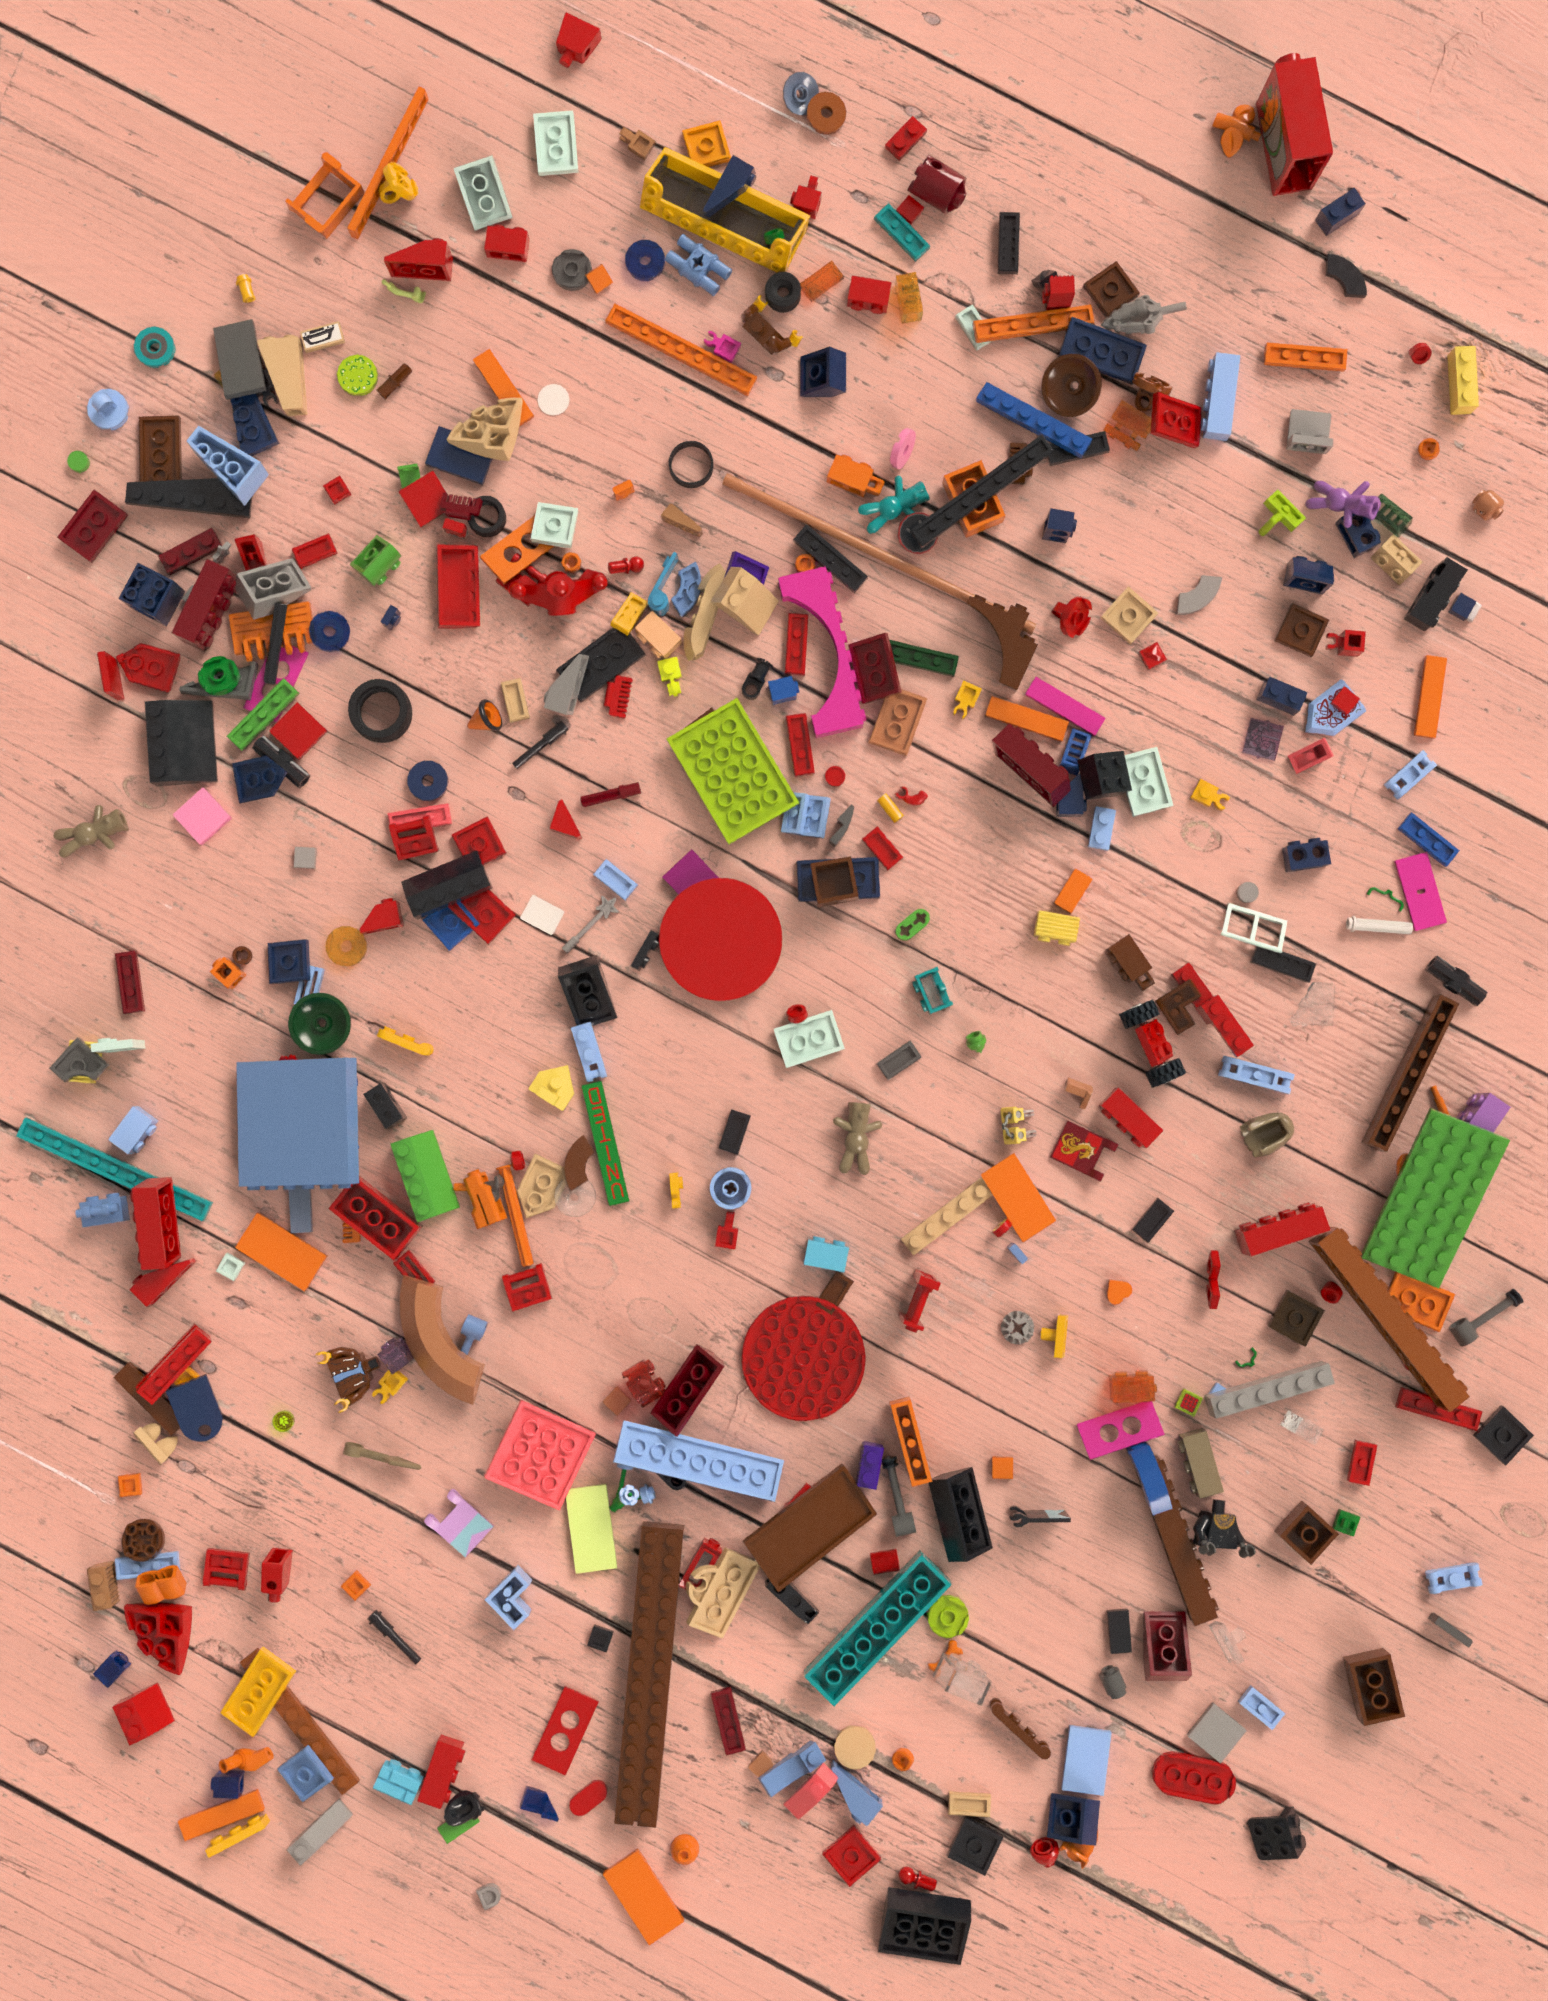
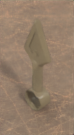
[343,1442,421,1470]

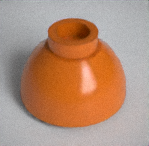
[670,1834,699,1865]

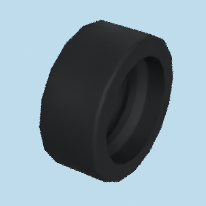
[467,496,506,537]

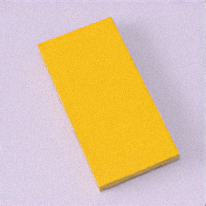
[220,1646,296,1737]

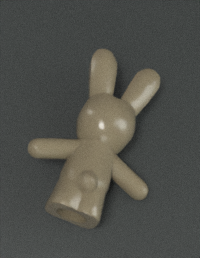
[53,805,129,858]
[833,1102,882,1175]

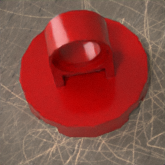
[1052,596,1092,638]

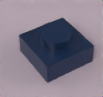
[380,605,401,630]

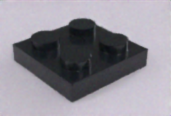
[1473,1405,1534,1465]
[947,1816,1003,1876]

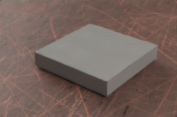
[1187,1702,1247,1763]

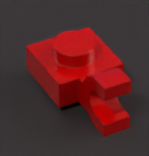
[715,1211,739,1249]

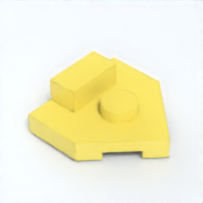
[528,1065,574,1111]

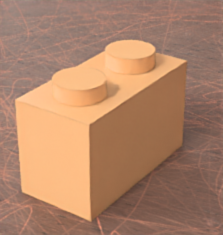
[635,611,682,659]

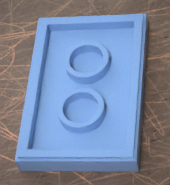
[1061,1725,1112,1796]

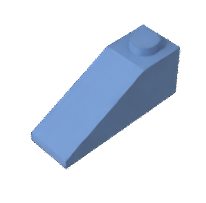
[831,1759,883,1826]

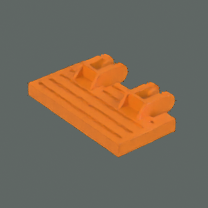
[229,601,317,662]

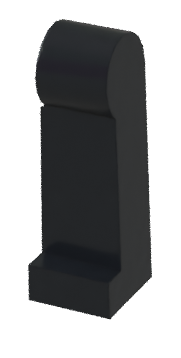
[765,1578,819,1624]

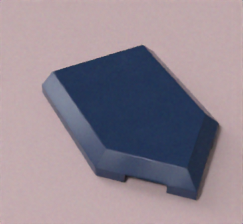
[232,756,287,804]

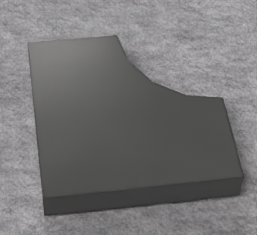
[49,1037,109,1082]

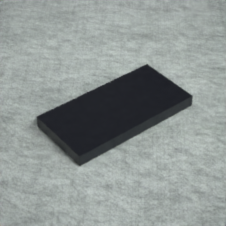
[556,628,646,703]

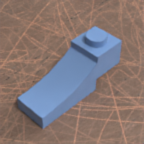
[758,1741,826,1797]

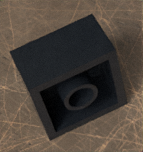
[1077,751,1132,800]

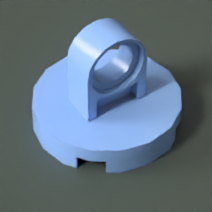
[87,389,129,430]

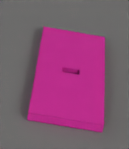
[1394,852,1447,931]

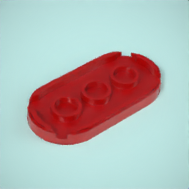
[1152,1751,1236,1805]

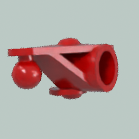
[508,569,608,616]

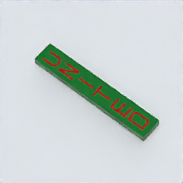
[582,1081,630,1206]

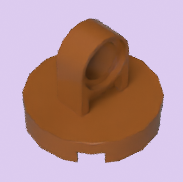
[1132,372,1173,411]

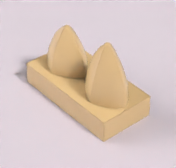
[134,1423,178,1465]

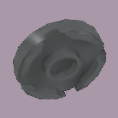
[552,249,592,291]

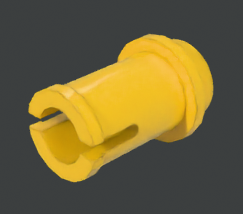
[236,274,256,303]

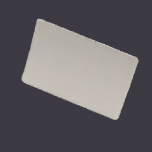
[520,895,564,935]

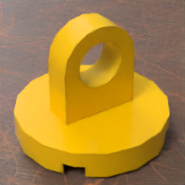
[378,162,419,204]

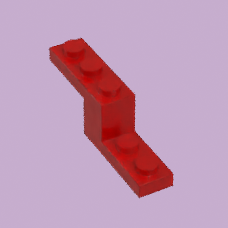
[1171,962,1254,1057]

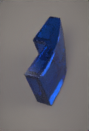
[520,1786,559,1822]

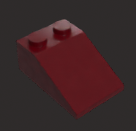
[1143,1611,1192,1681]

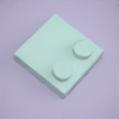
[531,502,578,548]
[91,1038,146,1053]

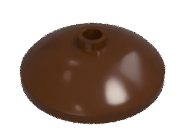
[1041,354,1102,417]

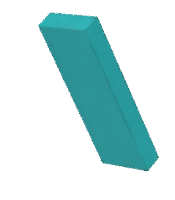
[874,203,930,262]

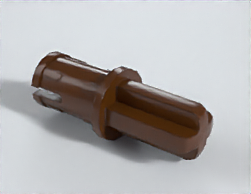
[376,363,412,400]

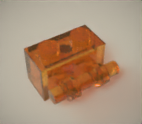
[1103,399,1151,451]
[1109,1370,1157,1403]

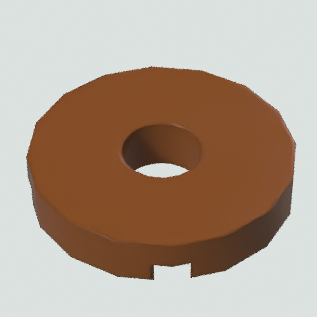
[806,92,847,135]

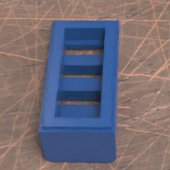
[1059,728,1092,776]

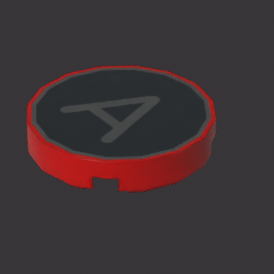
[897,513,938,554]

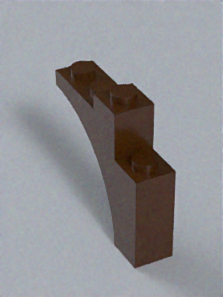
[966,594,1038,690]

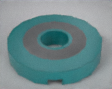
[134,326,176,368]

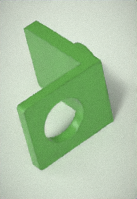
[397,464,421,489]

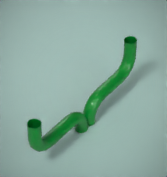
[1367,887,1404,912]

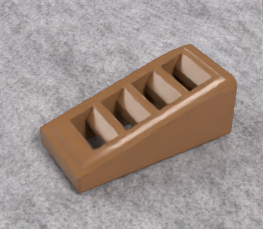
[661,503,703,537]

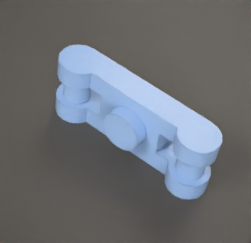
[1384,750,1437,800]
[1425,1562,1483,1594]

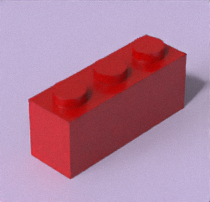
[1098,1087,1164,1148]
[417,1734,466,1809]

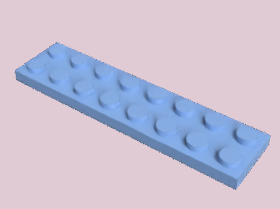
[613,1420,784,1502]

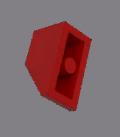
[360,898,404,935]

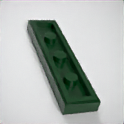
[890,640,959,677]

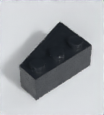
[1404,557,1468,631]

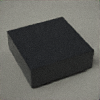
[587,1624,614,1653]

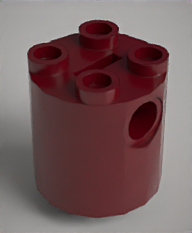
[907,155,967,215]

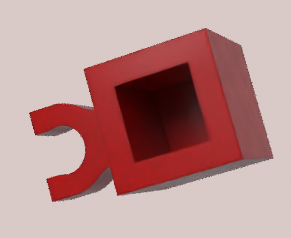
[790,175,822,219]
[1325,630,1366,657]

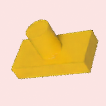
[1041,1314,1068,1358]

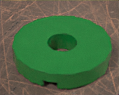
[198,656,240,696]

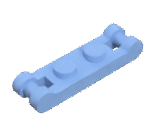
[1218,1056,1295,1094]

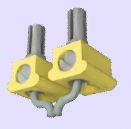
[1000,1107,1037,1145]

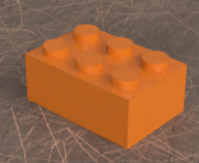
[942,460,1006,538]

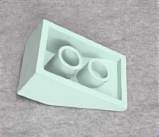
[453,155,513,230]

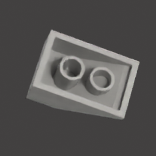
[236,558,311,620]

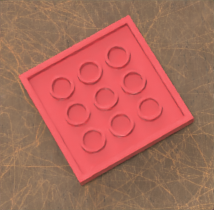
[484,1399,596,1510]

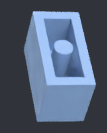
[108,1106,159,1154]

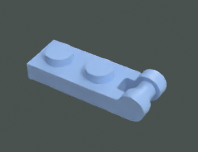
[571,1021,607,1082]

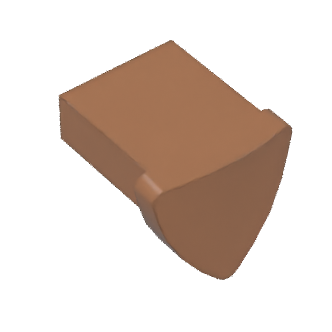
[1065,1077,1093,1110]

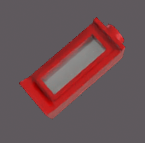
[678,1537,722,1590]

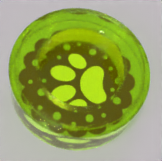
[272,1410,295,1432]

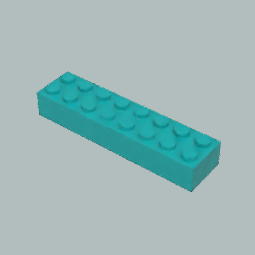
[804,1550,952,1707]

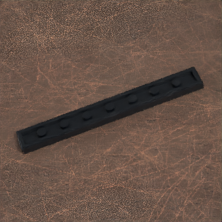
[910,435,1054,548]

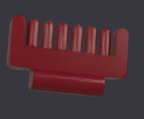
[439,492,483,521]

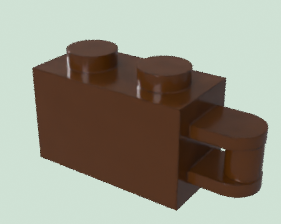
[1106,934,1155,991]

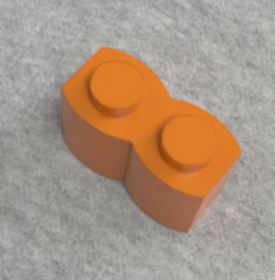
[135,1565,187,1605]

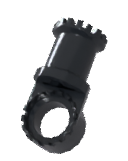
[742,658,773,700]

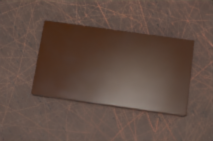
[742,1463,877,1592]

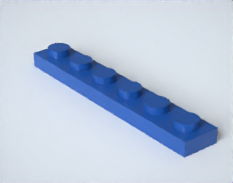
[976,382,1092,458]

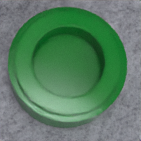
[763,228,785,244]

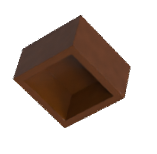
[810,856,859,907]

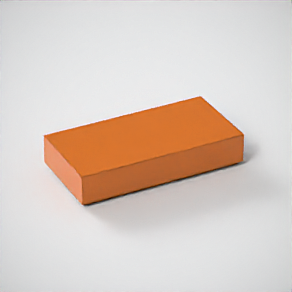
[1053,868,1093,914]

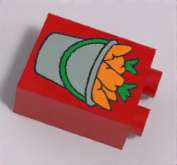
[1256,53,1333,196]

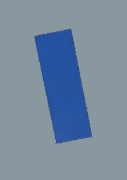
[1397,812,1460,867]

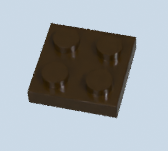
[1267,1290,1325,1347]

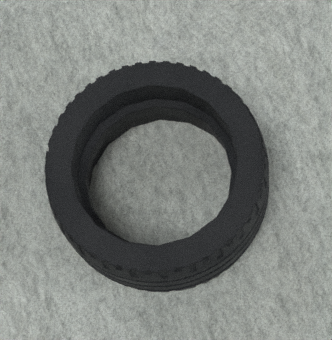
[348,679,413,743]

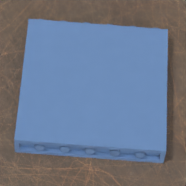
[236,1058,359,1190]

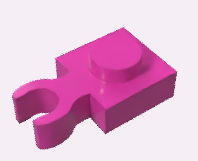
[704,331,741,363]

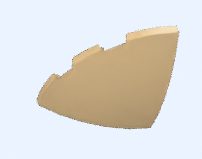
[447,398,523,461]

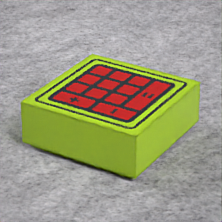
[1174,1388,1203,1417]

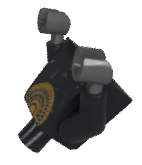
[1193,1499,1256,1558]

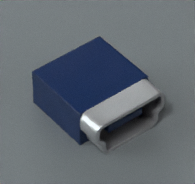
[1448,593,1482,623]

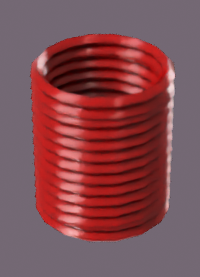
[870,1548,900,1575]

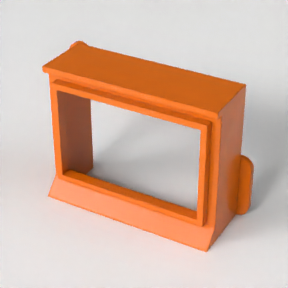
[285,152,364,239]

